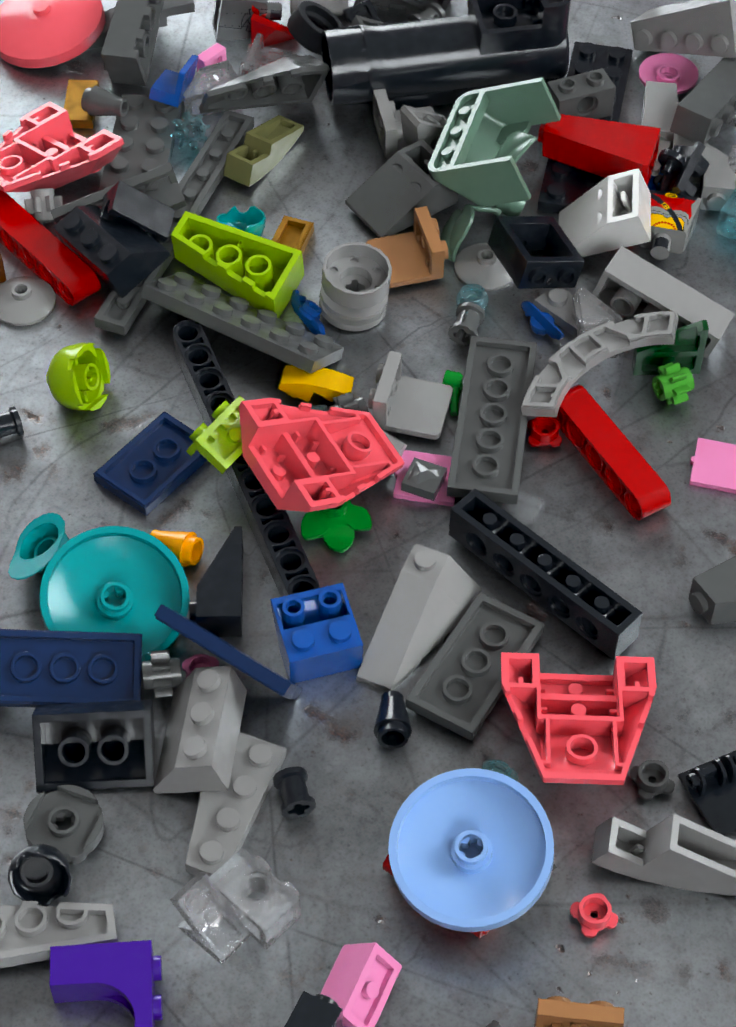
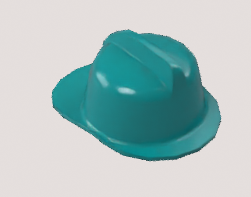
[8,513,70,580]

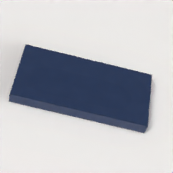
[154,604,303,700]
[0,629,142,708]

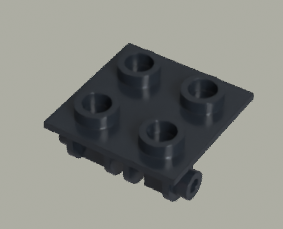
[678,750,736,836]

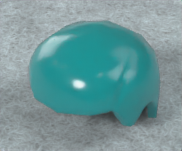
[215,206,266,237]

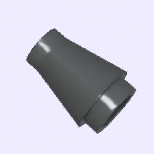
[81,86,129,117]

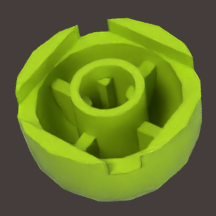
[46,343,111,411]

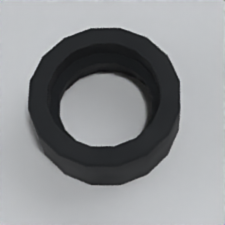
[287,1,344,56]

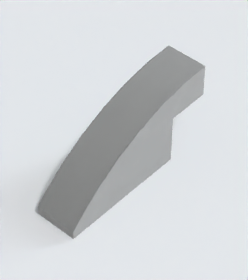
[591,813,736,896]

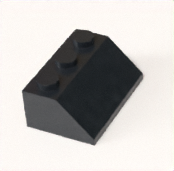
[52,205,171,298]
[32,699,155,792]

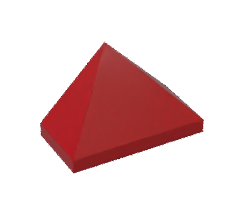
[251,13,294,51]

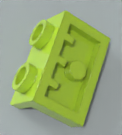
[186,395,245,474]

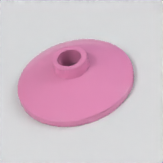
[639,53,699,94]

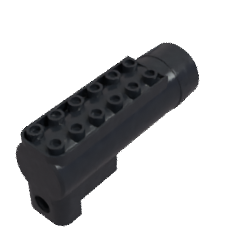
[321,0,571,110]

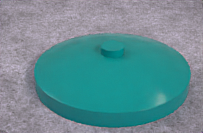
[39,526,190,661]

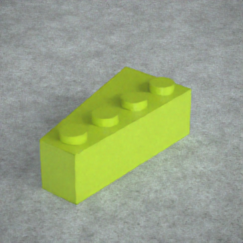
[171,211,305,318]

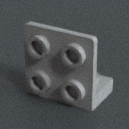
[373,89,437,159]

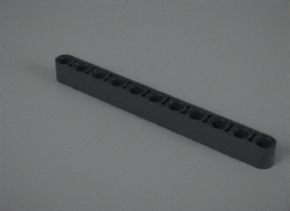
[173,320,320,597]

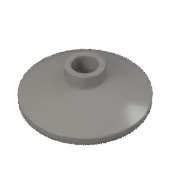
[454,243,513,292]
[0,276,56,327]

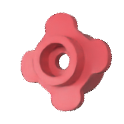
[570,893,618,938]

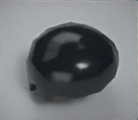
[8,844,73,906]

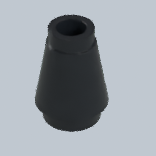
[373,691,412,749]

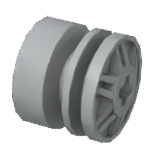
[319,242,392,332]

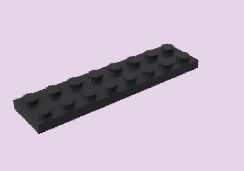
[537,41,633,214]

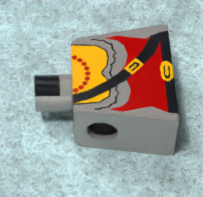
[638,190,701,260]

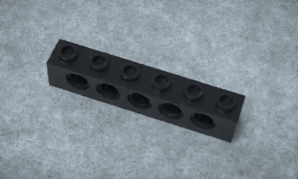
[449,489,643,660]

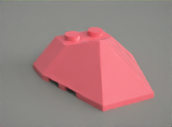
[0,101,124,192]
[239,398,405,512]
[501,652,657,785]

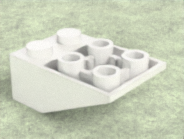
[558,168,651,257]

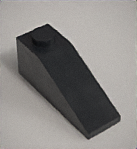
[189,526,244,637]

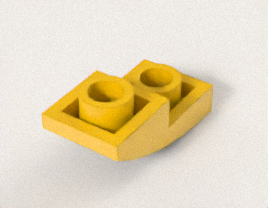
[278,365,354,403]

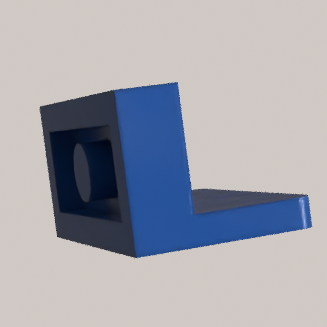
[149,55,199,108]

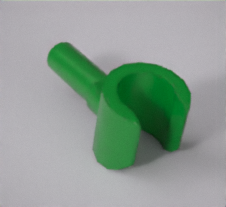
[442,370,463,417]

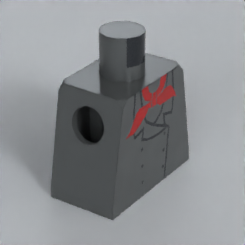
[212,0,282,42]

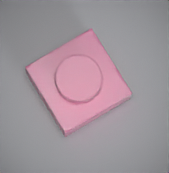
[197,43,227,85]

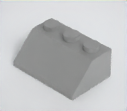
[153,665,247,794]

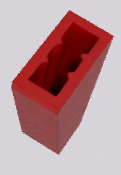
[538,114,661,186]

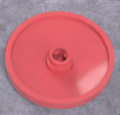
[0,0,105,68]

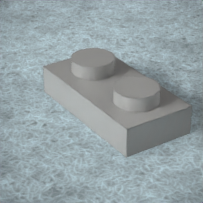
[534,288,605,338]

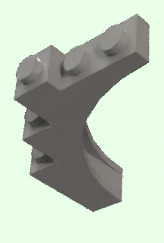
[641,81,736,212]

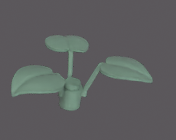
[440,131,537,262]

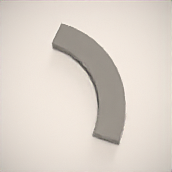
[521,311,679,417]

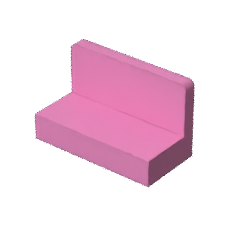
[320,942,402,1027]

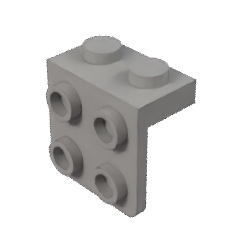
[368,351,453,440]

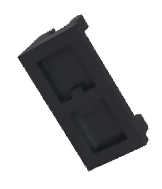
[100,180,175,243]

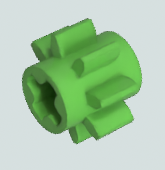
[652,362,695,405]

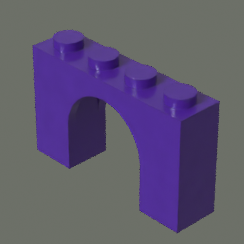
[49,940,163,1027]

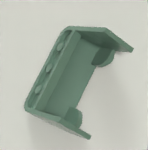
[428,77,561,207]

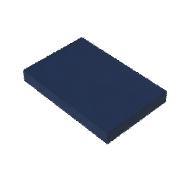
[93,411,207,516]

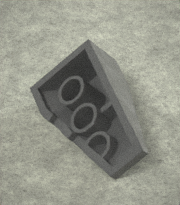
[199,54,330,113]

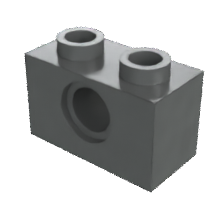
[547,68,616,119]

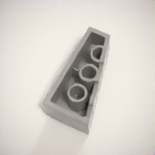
[587,246,735,358]

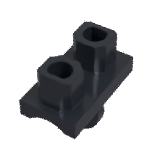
[656,141,710,197]

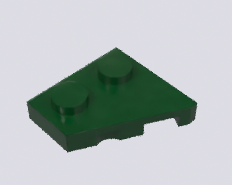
[632,320,709,375]

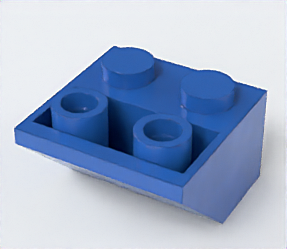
[270,583,363,684]

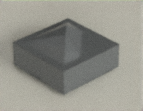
[401,457,447,501]

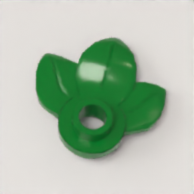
[301,500,372,553]

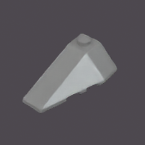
[356,543,481,691]

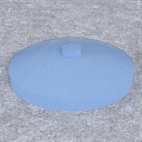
[388,768,554,932]

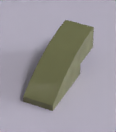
[223,115,304,187]

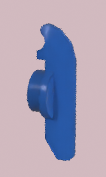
[291,290,325,335]
[521,301,565,340]

